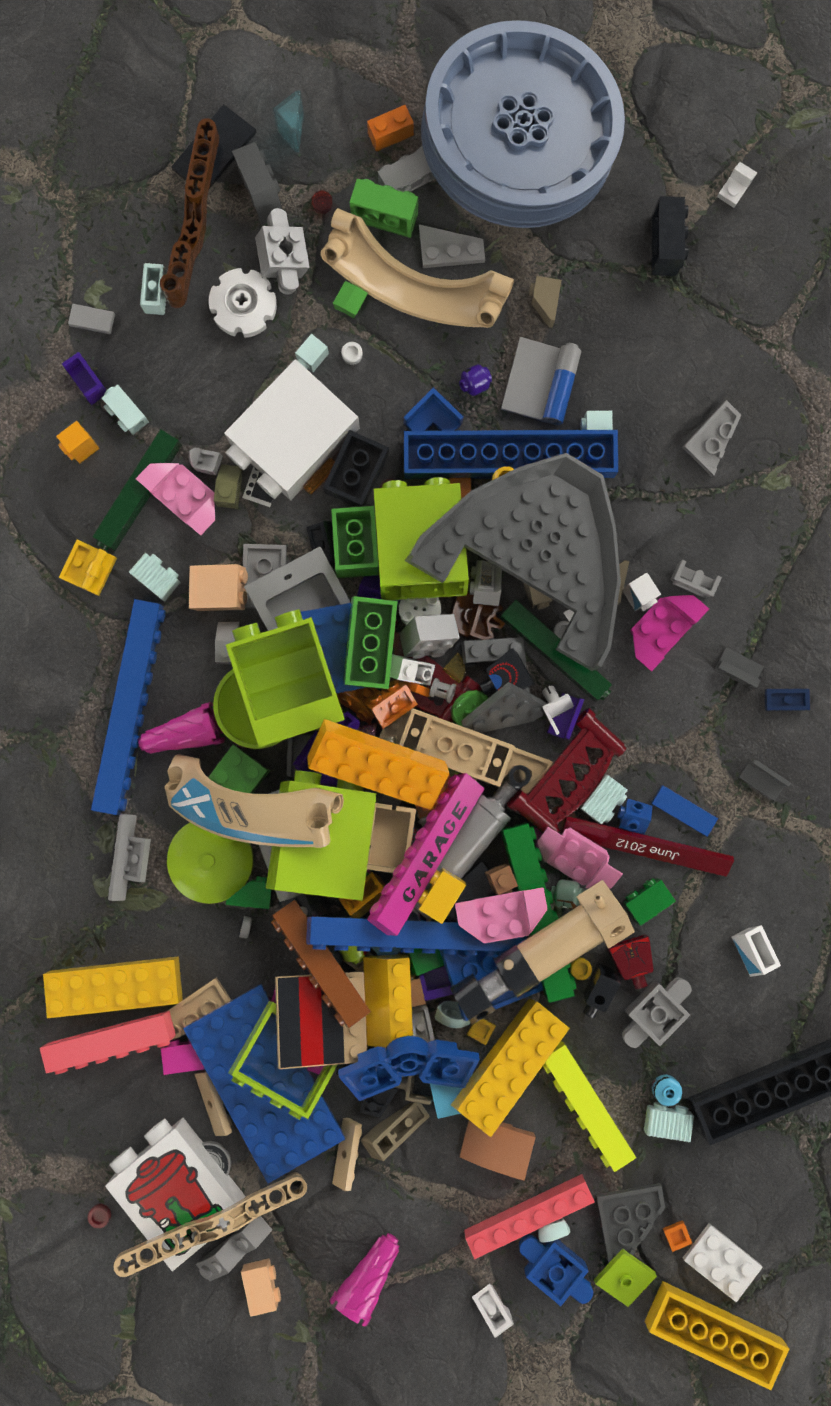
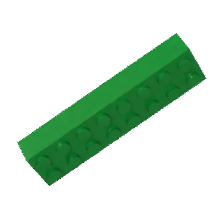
[501,823,577,1003]

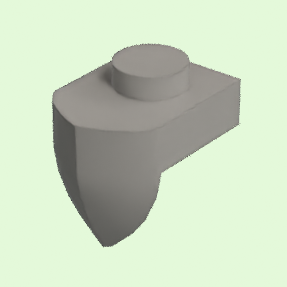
[189,448,223,475]

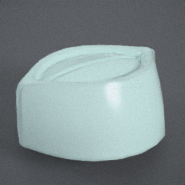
[435,1001,470,1028]
[538,1218,570,1242]

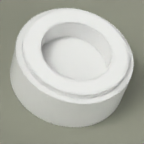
[341,342,363,365]

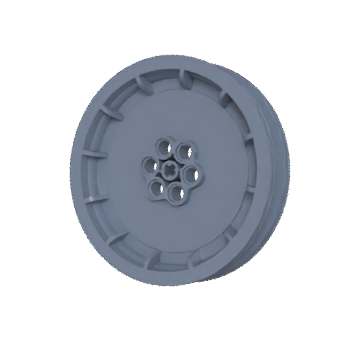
[421,20,625,228]

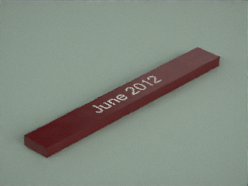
[561,816,734,877]

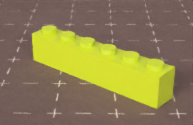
[543,1041,636,1172]

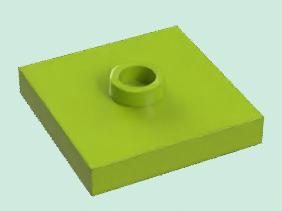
[594,1248,657,1307]

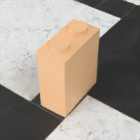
[189,564,248,611]

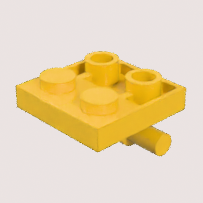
[59,540,117,596]

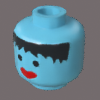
[651,1074,682,1106]

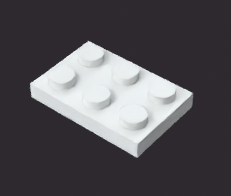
[682,1223,763,1302]

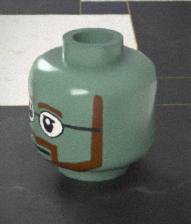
[551,879,583,909]

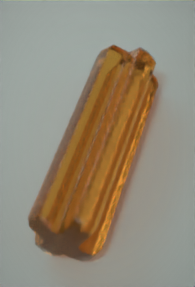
[303,458,335,495]

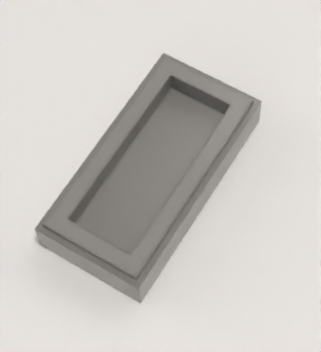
[68,304,115,334]

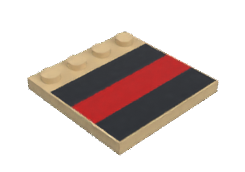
[275,971,367,1069]

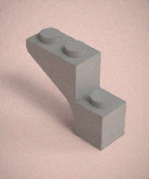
[196,1216,272,1281]

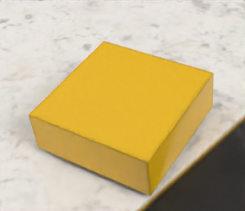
[466,1018,496,1045]

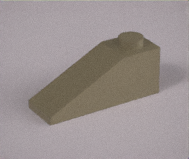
[360,1102,430,1161]

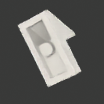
[717,162,757,208]
[472,1284,514,1338]

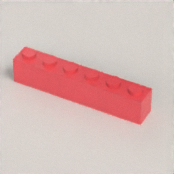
[40,1011,176,1075]
[464,1174,595,1259]

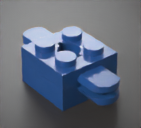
[519,1234,593,1306]

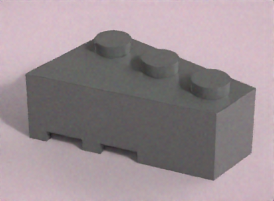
[232,142,282,225]

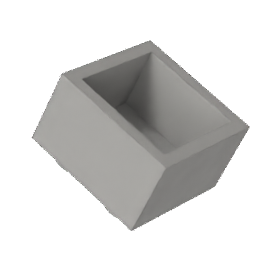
[399,614,460,659]

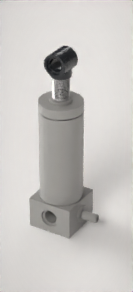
[414,765,531,921]

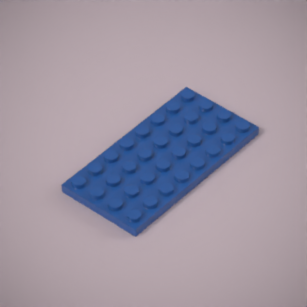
[183,984,345,1183]

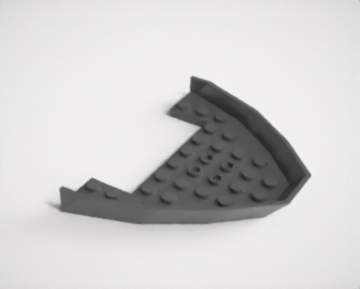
[405,453,621,671]

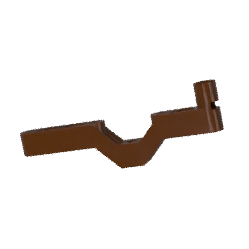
[160,118,219,308]

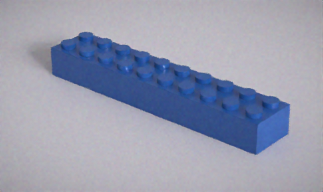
[404,430,618,479]

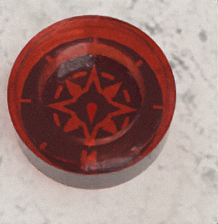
[312,190,333,214]

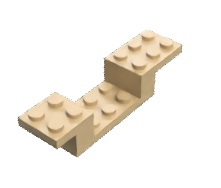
[379,708,553,795]

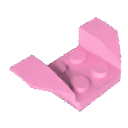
[136,463,215,535]
[537,827,623,889]
[455,888,547,944]

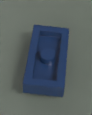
[765,689,810,711]

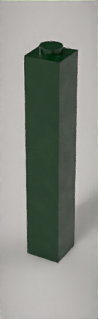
[92,429,182,551]
[500,600,612,702]

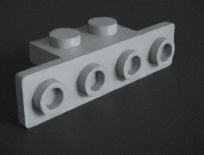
[108,814,151,901]

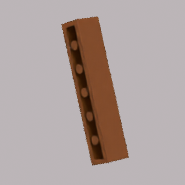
[271,900,371,1028]

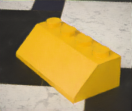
[363,954,413,1048]

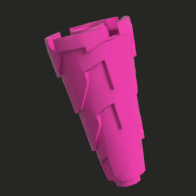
[138,702,225,754]
[330,1233,400,1326]

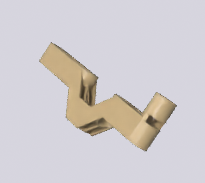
[114,1172,307,1277]

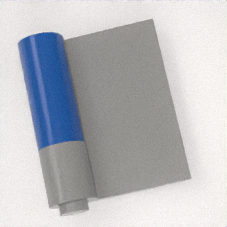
[501,337,581,425]

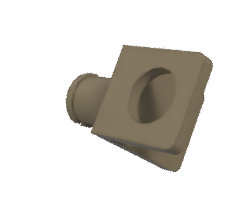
[394,1075,433,1105]

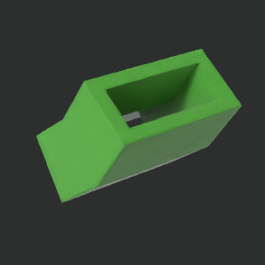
[333,281,368,319]

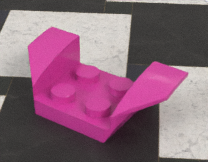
[630,595,709,672]

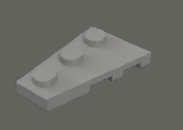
[419,225,485,268]
[682,400,741,477]

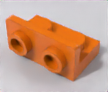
[364,680,418,729]
[337,687,380,724]

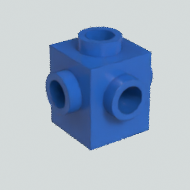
[617,799,652,835]

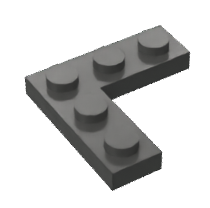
[461,637,530,693]

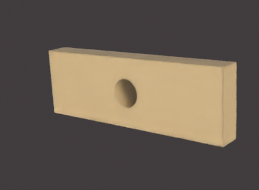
[195,1070,232,1136]
[332,1118,362,1191]

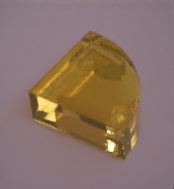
[443,653,465,683]

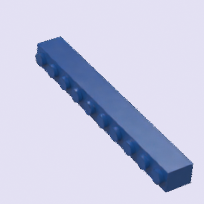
[91,599,165,815]
[306,917,527,956]

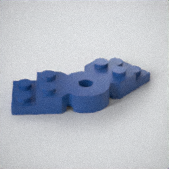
[338,1036,480,1101]

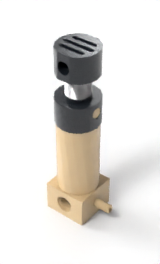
[450,880,634,1025]

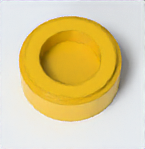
[570,958,592,980]

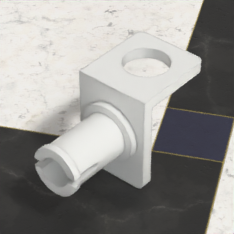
[542,686,574,735]

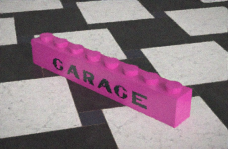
[367,773,485,936]

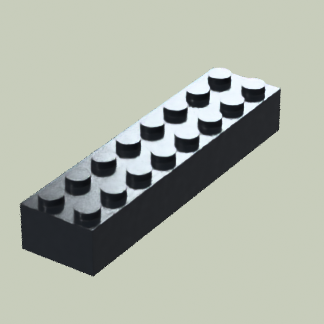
[688,1039,831,1146]

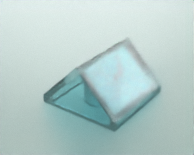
[273,90,304,152]

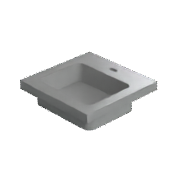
[244,547,351,631]

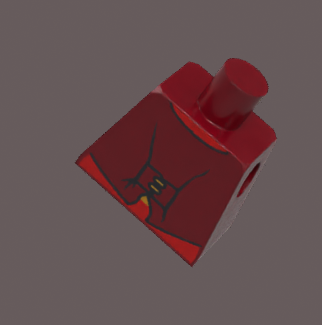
[606,934,654,989]

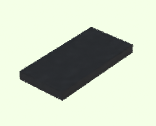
[171,104,257,191]

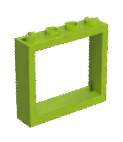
[228,1001,337,1120]

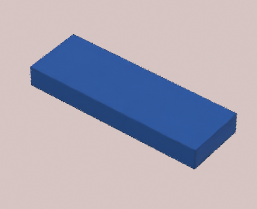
[651,785,718,837]

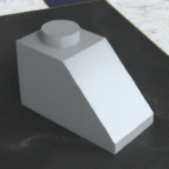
[215,622,240,665]

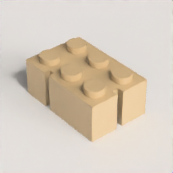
[367,803,416,873]

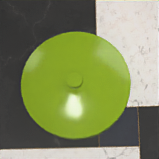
[213,669,283,749]
[167,823,254,904]

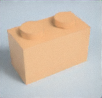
[241,1259,281,1317]

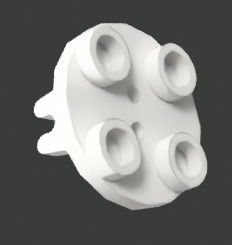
[399,597,441,625]

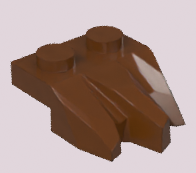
[449,592,505,640]

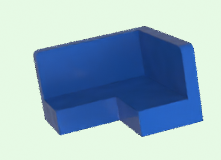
[403,388,464,431]

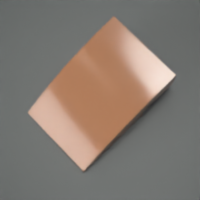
[459,1121,536,1181]

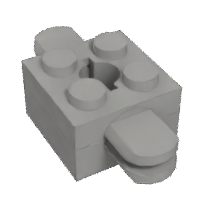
[255,208,310,295]
[622,977,692,1048]

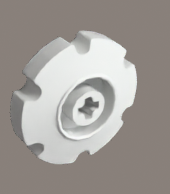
[209,268,277,338]

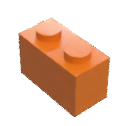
[367,105,414,152]

